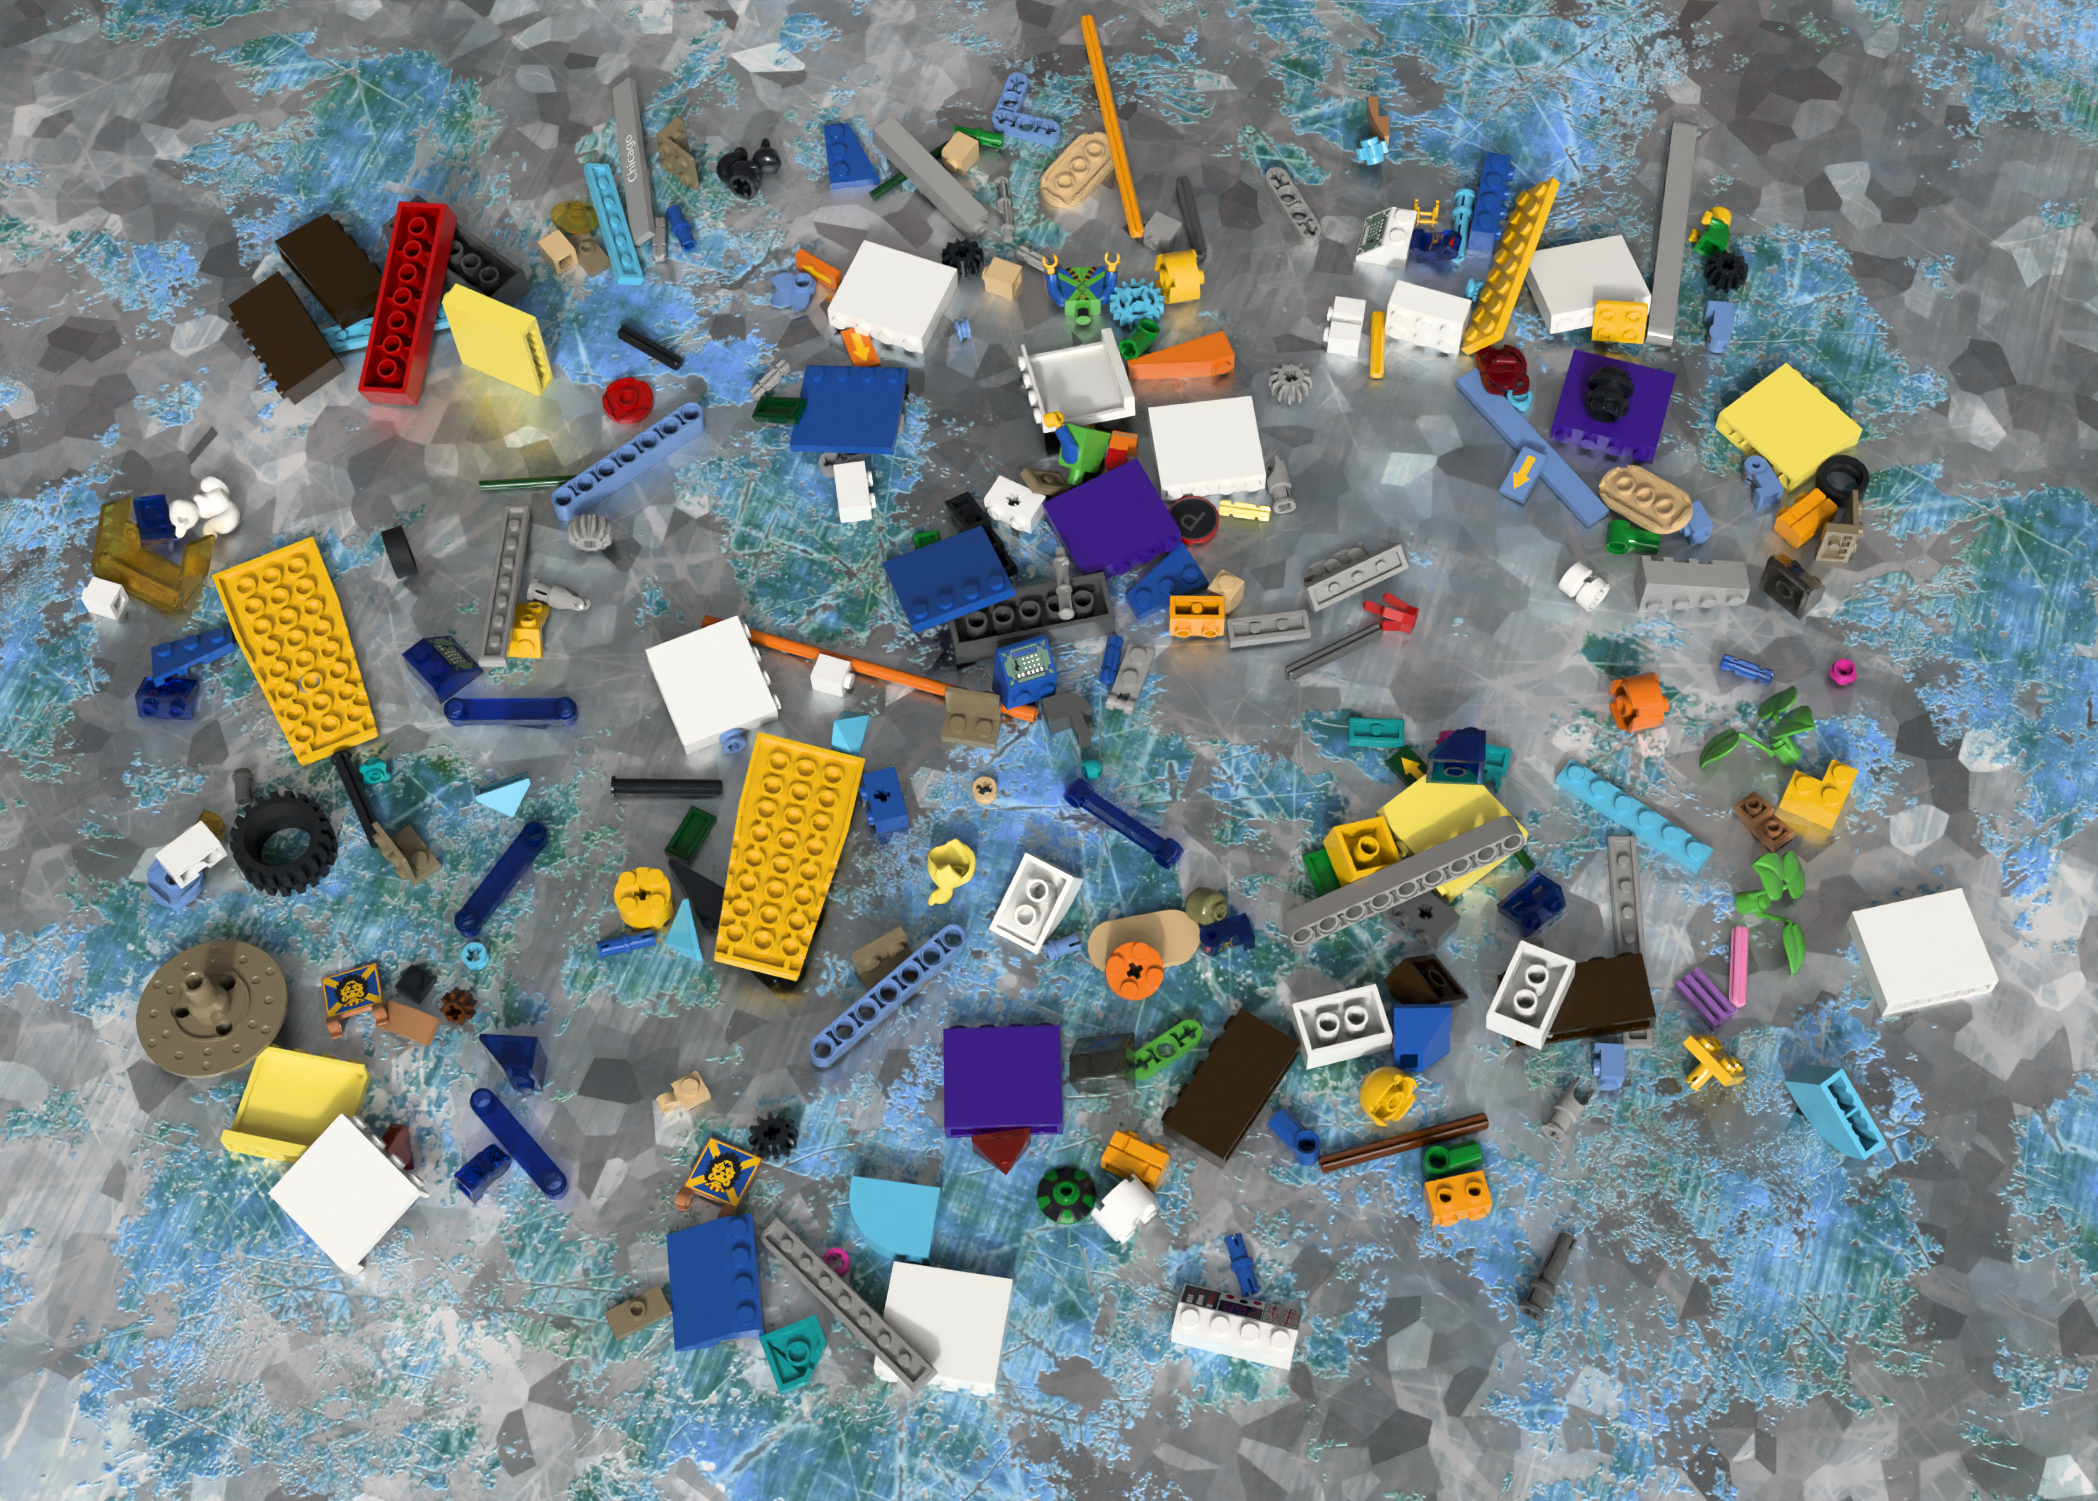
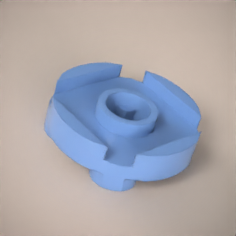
[146,859,206,910]

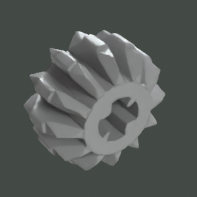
[1268,360,1313,406]
[567,513,613,552]

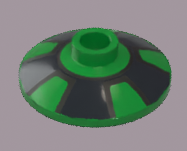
[1037,1167,1096,1225]

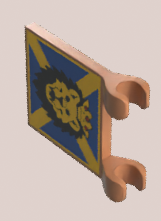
[321,962,389,1039]
[675,1137,763,1219]

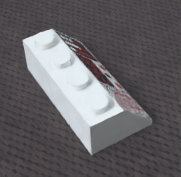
[1171,1283,1303,1370]

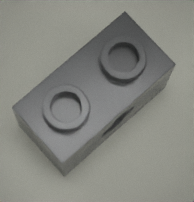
[1392,891,1460,950]

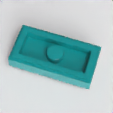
[1348,717,1404,748]

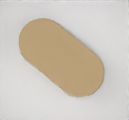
[1040,132,1114,208]
[1599,465,1693,534]
[1088,910,1201,974]

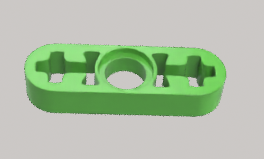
[1129,1019,1202,1080]

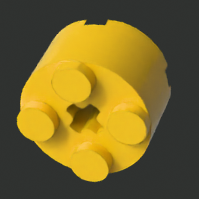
[1154,249,1204,305]
[614,867,675,932]

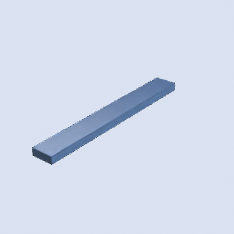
[1455,367,1609,528]

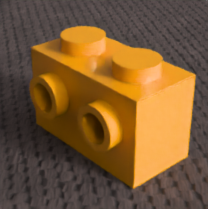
[1169,596,1224,638]
[1422,1170,1493,1227]

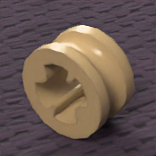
[972,776,997,805]

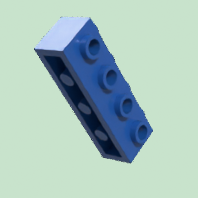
[1468,152,1515,253]

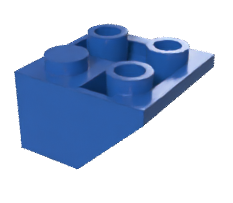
[1391,1004,1452,1072]

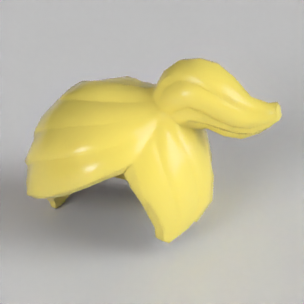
[927,838,976,906]

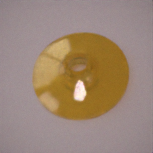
[551,200,600,234]

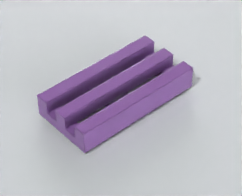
[1674,967,1736,1029]

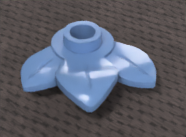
[770,272,816,312]

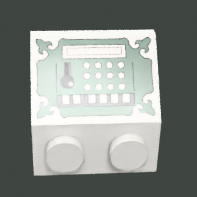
[1356,207,1417,270]

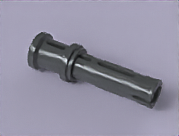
[1518,1232,1577,1321]

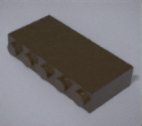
[275,213,382,331]
[228,271,346,405]
[1497,952,1656,1050]
[1161,1008,1301,1169]

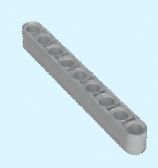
[1282,816,1525,947]

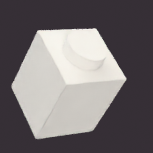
[81,577,130,620]
[810,653,855,698]

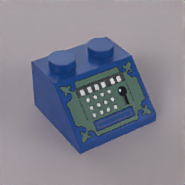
[992,634,1057,710]

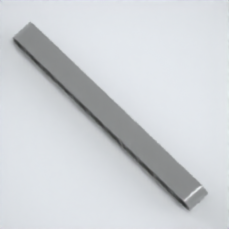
[1645,120,1698,347]

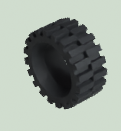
[229,791,338,897]

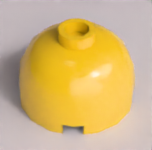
[1358,1066,1417,1127]

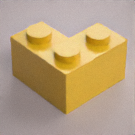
[1779,759,1859,830]

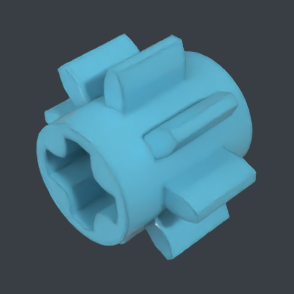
[1356,135,1389,165]

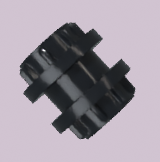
[1583,366,1634,423]

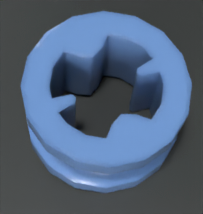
[954,317,972,342]
[719,729,747,754]

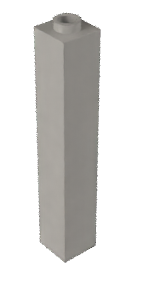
[873,116,989,239]

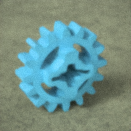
[1110,278,1165,330]

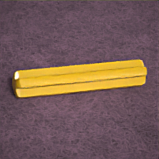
[1370,311,1385,379]

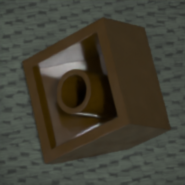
[1383,954,1469,1010]

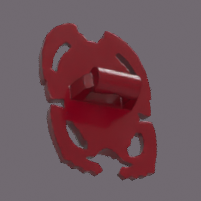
[1476,344,1530,396]

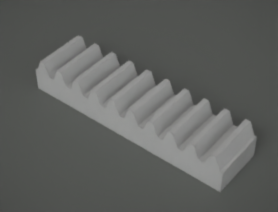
[1303,542,1409,612]

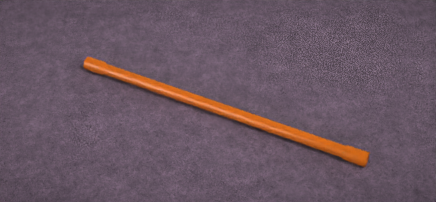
[701,615,1038,723]

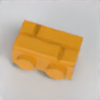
[1774,488,1838,549]
[1101,1130,1170,1193]

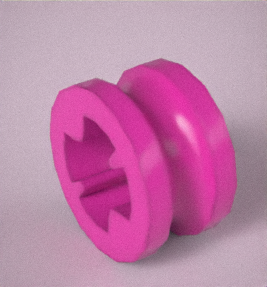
[823,1248,850,1277]

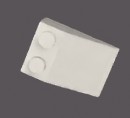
[989,853,1084,955]

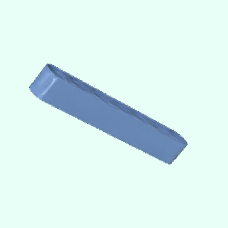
[551,402,706,521]
[810,924,966,1067]

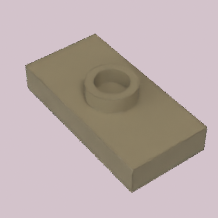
[567,228,612,278]
[1020,468,1071,496]
[604,1285,672,1341]

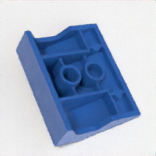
[666,1213,766,1352]

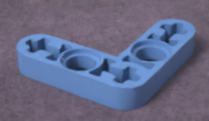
[992,73,1061,145]

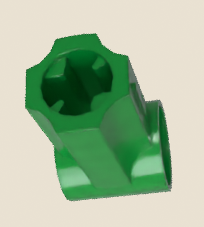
[1118,319,1160,360]
[1605,519,1661,555]
[1421,1139,1483,1181]

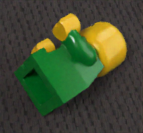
[1688,206,1732,258]

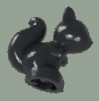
[716,138,782,200]

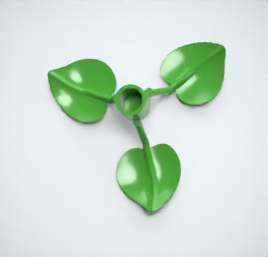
[1700,686,1815,769]
[1736,851,1806,975]

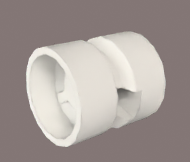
[1558,561,1610,612]

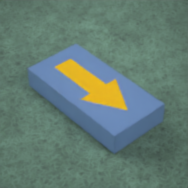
[1499,446,1548,504]

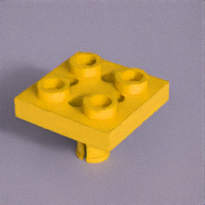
[1683,1034,1748,1091]

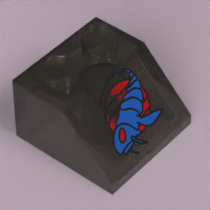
[1758,554,1826,620]
[1069,1032,1136,1095]

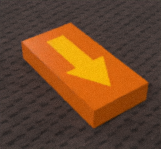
[795,249,842,292]
[840,328,881,367]

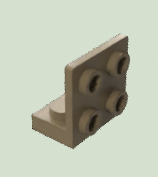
[656,117,700,191]
[1815,489,1863,563]
[941,686,1002,750]
[372,821,442,887]
[851,926,930,1000]

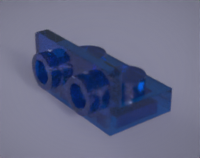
[132,494,178,552]
[135,677,200,720]
[1496,872,1566,938]

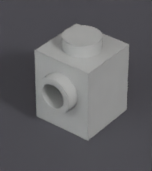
[1143,211,1183,253]

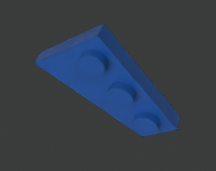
[823,123,880,190]
[1125,542,1209,621]
[151,627,235,687]

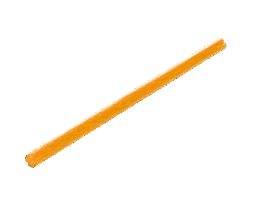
[1080,15,1144,238]

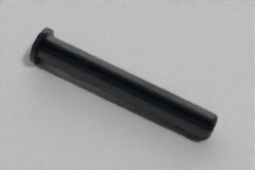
[330,750,380,848]
[611,776,723,798]

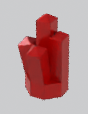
[1362,592,1419,634]

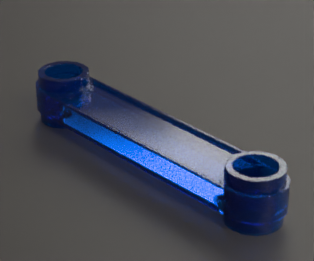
[444,697,579,727]
[1063,778,1184,869]
[454,821,549,938]
[470,1088,569,1201]

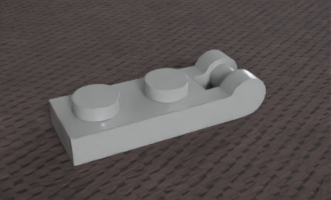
[1105,643,1155,716]

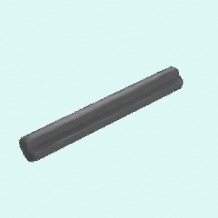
[1176,176,1207,261]
[1285,623,1383,680]

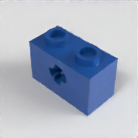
[859,766,909,835]

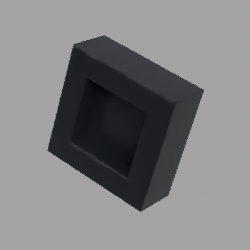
[395,964,437,1005]

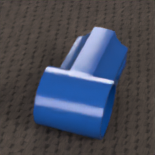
[1267,1108,1320,1166]

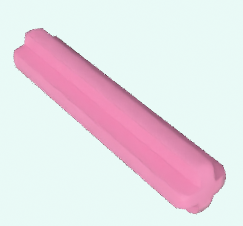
[1729,926,1749,1008]

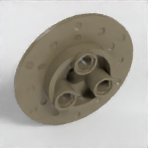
[136,940,288,1078]

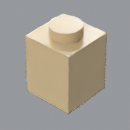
[941,131,979,177]
[537,229,579,276]
[982,257,1023,300]
[1207,569,1245,617]

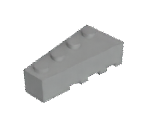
[1633,555,1751,612]

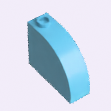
[1784,1064,1886,1160]
[849,1176,942,1265]

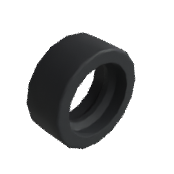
[1815,455,1870,507]
[381,525,418,579]

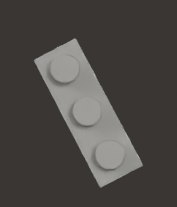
[1226,610,1311,648]

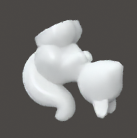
[168,476,240,540]

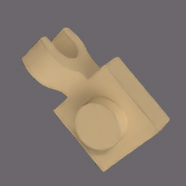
[656,1070,711,1115]

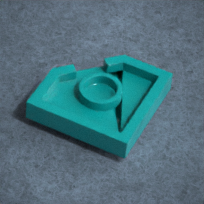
[759,1314,827,1395]

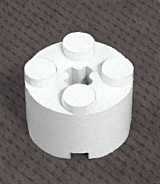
[1091,1174,1159,1244]

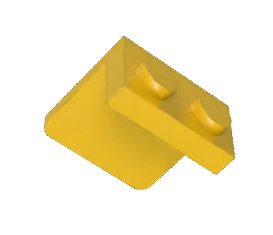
[1591,300,1648,344]
[509,602,550,658]

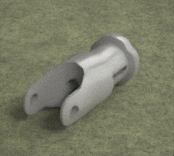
[1264,453,1296,514]
[527,577,591,611]
[1541,1076,1595,1142]

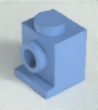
[1678,500,1714,546]
[1591,1043,1625,1090]

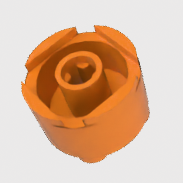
[1609,672,1669,733]
[1104,942,1164,1001]

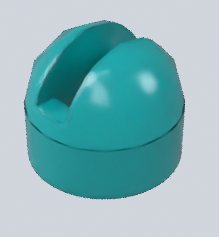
[1080,758,1102,782]

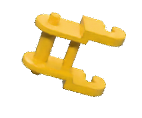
[1414,198,1439,229]

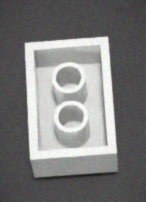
[1385,280,1472,355]
[1486,940,1576,1050]
[1290,984,1393,1070]

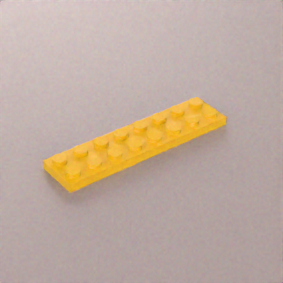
[1461,177,1560,355]

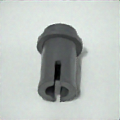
[231,768,254,805]

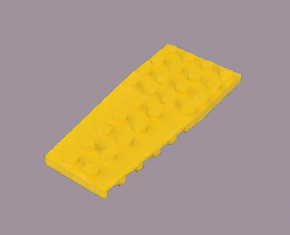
[212,536,379,767]
[714,732,865,981]

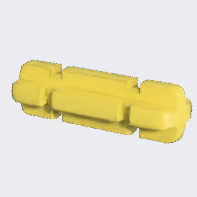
[1219,500,1271,521]

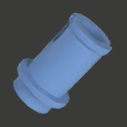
[1043,933,1081,961]

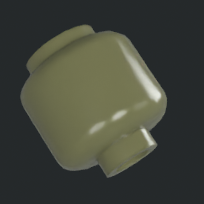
[1185,887,1228,927]

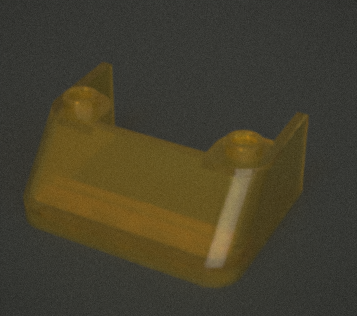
[91,495,215,614]

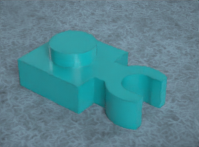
[1478,743,1512,794]

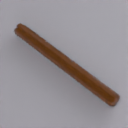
[1318,1112,1489,1173]

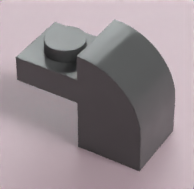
[1041,693,1094,751]

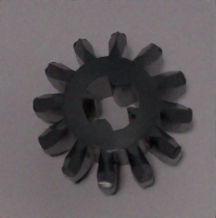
[942,238,984,281]
[1704,249,1748,294]
[748,1111,799,1163]

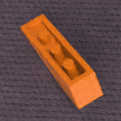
[1127,331,1235,380]

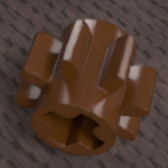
[440,987,478,1025]

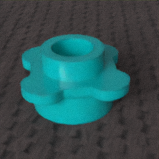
[359,758,390,784]

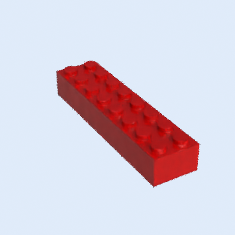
[358,201,458,406]

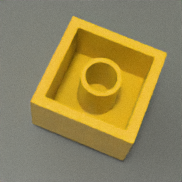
[1323,816,1402,887]

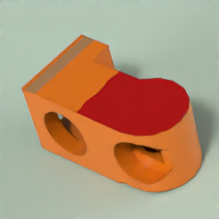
[1105,430,1138,472]

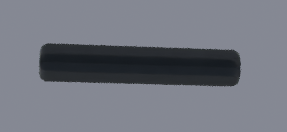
[617,325,683,370]

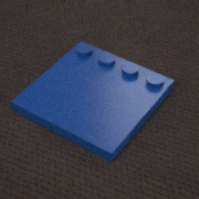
[790,365,909,455]
[882,525,1016,634]

